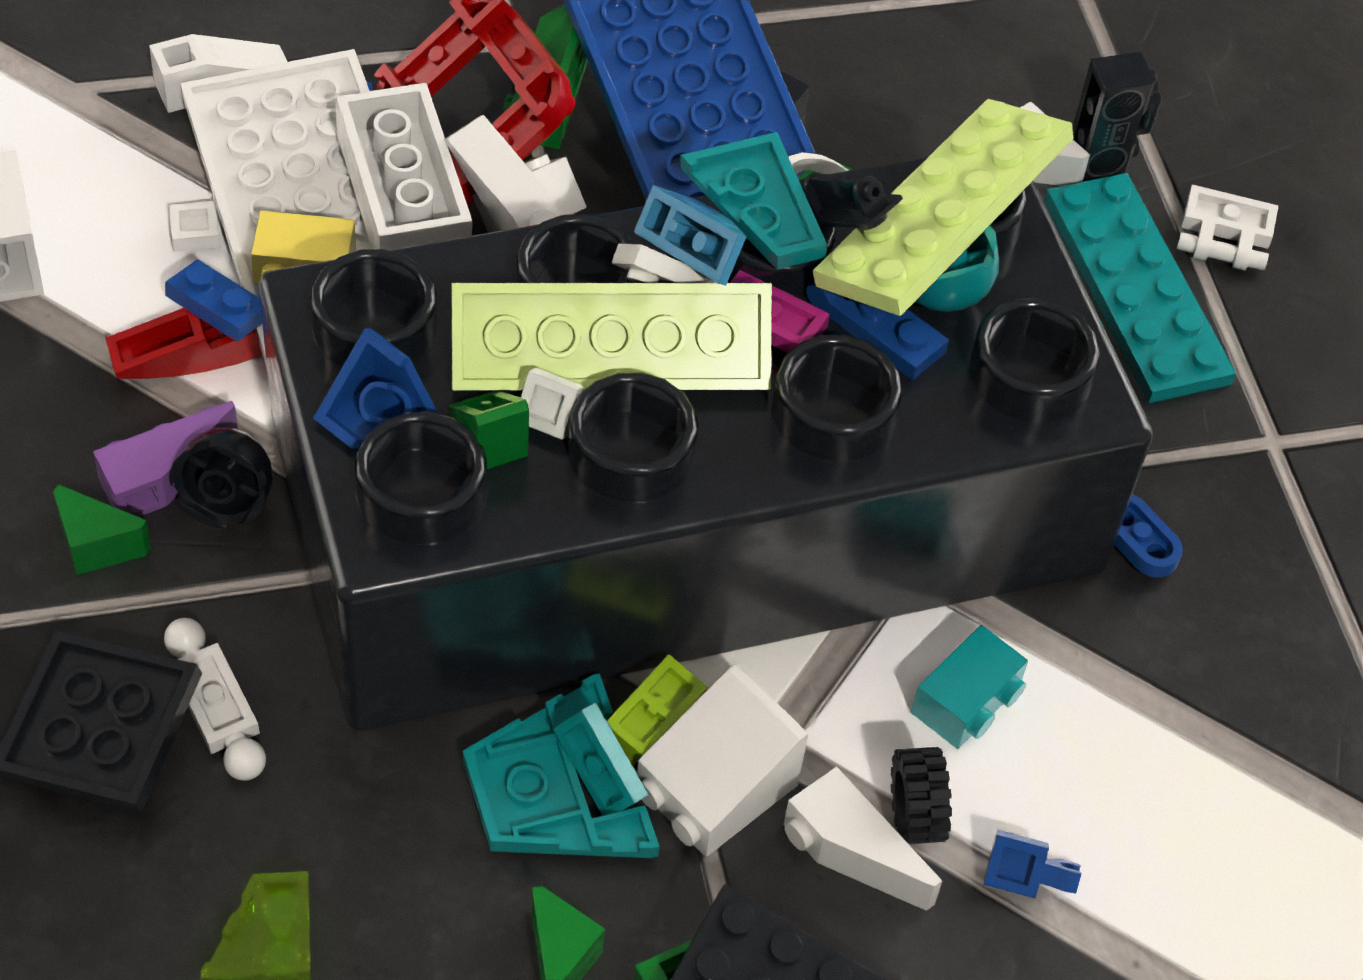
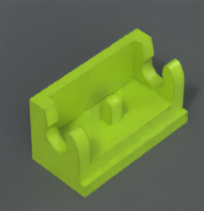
[607,654,708,767]

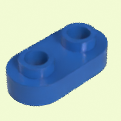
[1114,494,1183,578]

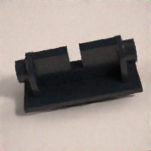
[801,173,903,230]

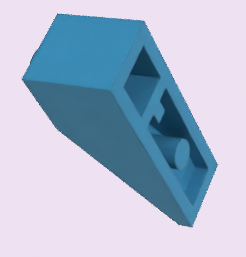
[634,185,747,286]

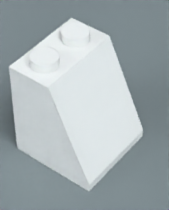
[0,150,45,302]
[637,664,808,857]

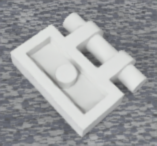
[1176,184,1278,271]

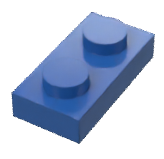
[165,259,262,342]

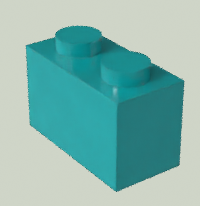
[911,625,1029,750]

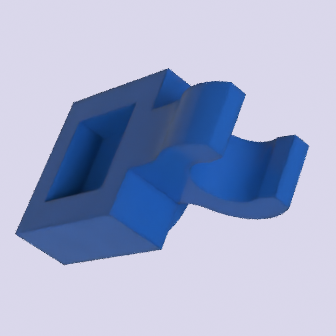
[984,829,1082,899]

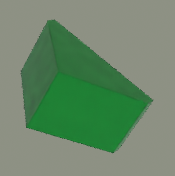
[447,390,529,469]
[53,484,152,575]
[531,886,605,980]

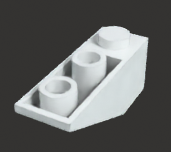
[149,34,287,113]

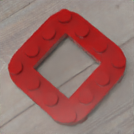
[374,0,575,206]

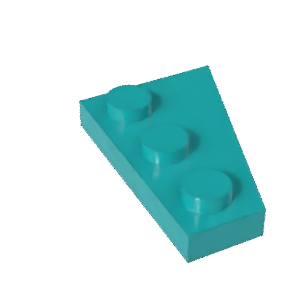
[680,132,827,270]

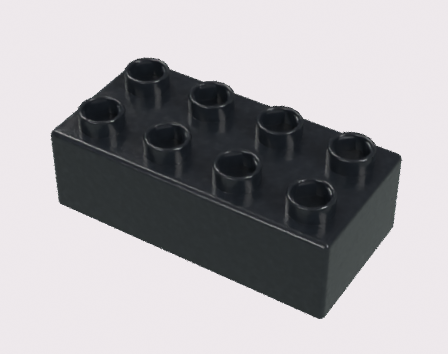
[259,155,1153,730]

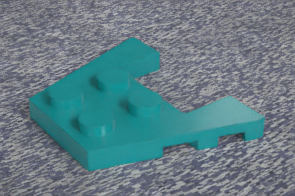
[463,673,660,858]

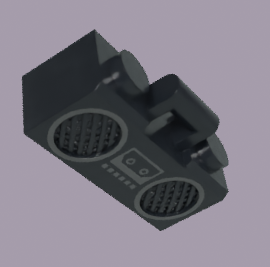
[1072,52,1162,182]

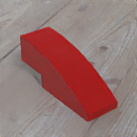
[105,308,263,379]

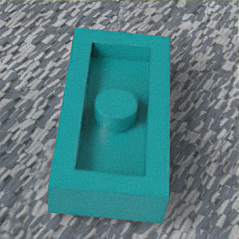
[553,703,649,816]

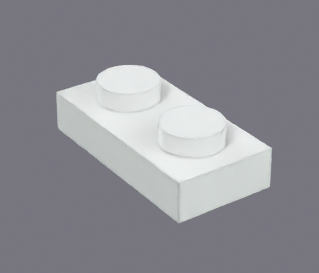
[612,244,728,283]

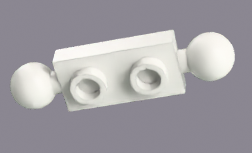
[164,618,266,781]

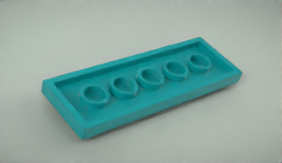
[1044,173,1236,403]

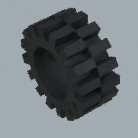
[890,747,952,844]

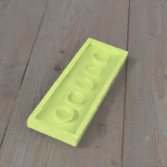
[813,99,1073,316]
[452,283,772,390]

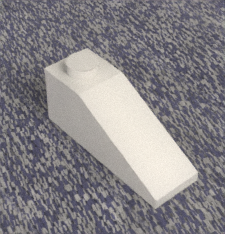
[444,115,562,231]
[783,767,942,911]

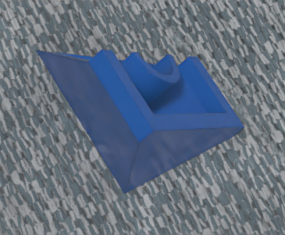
[313,328,438,448]

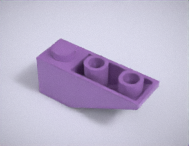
[93,401,238,517]

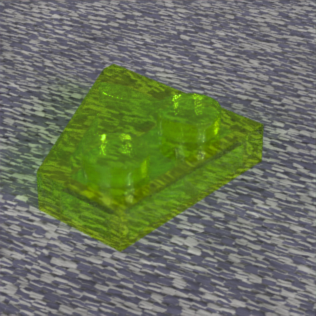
[201,871,311,980]

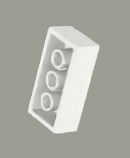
[336,83,472,250]

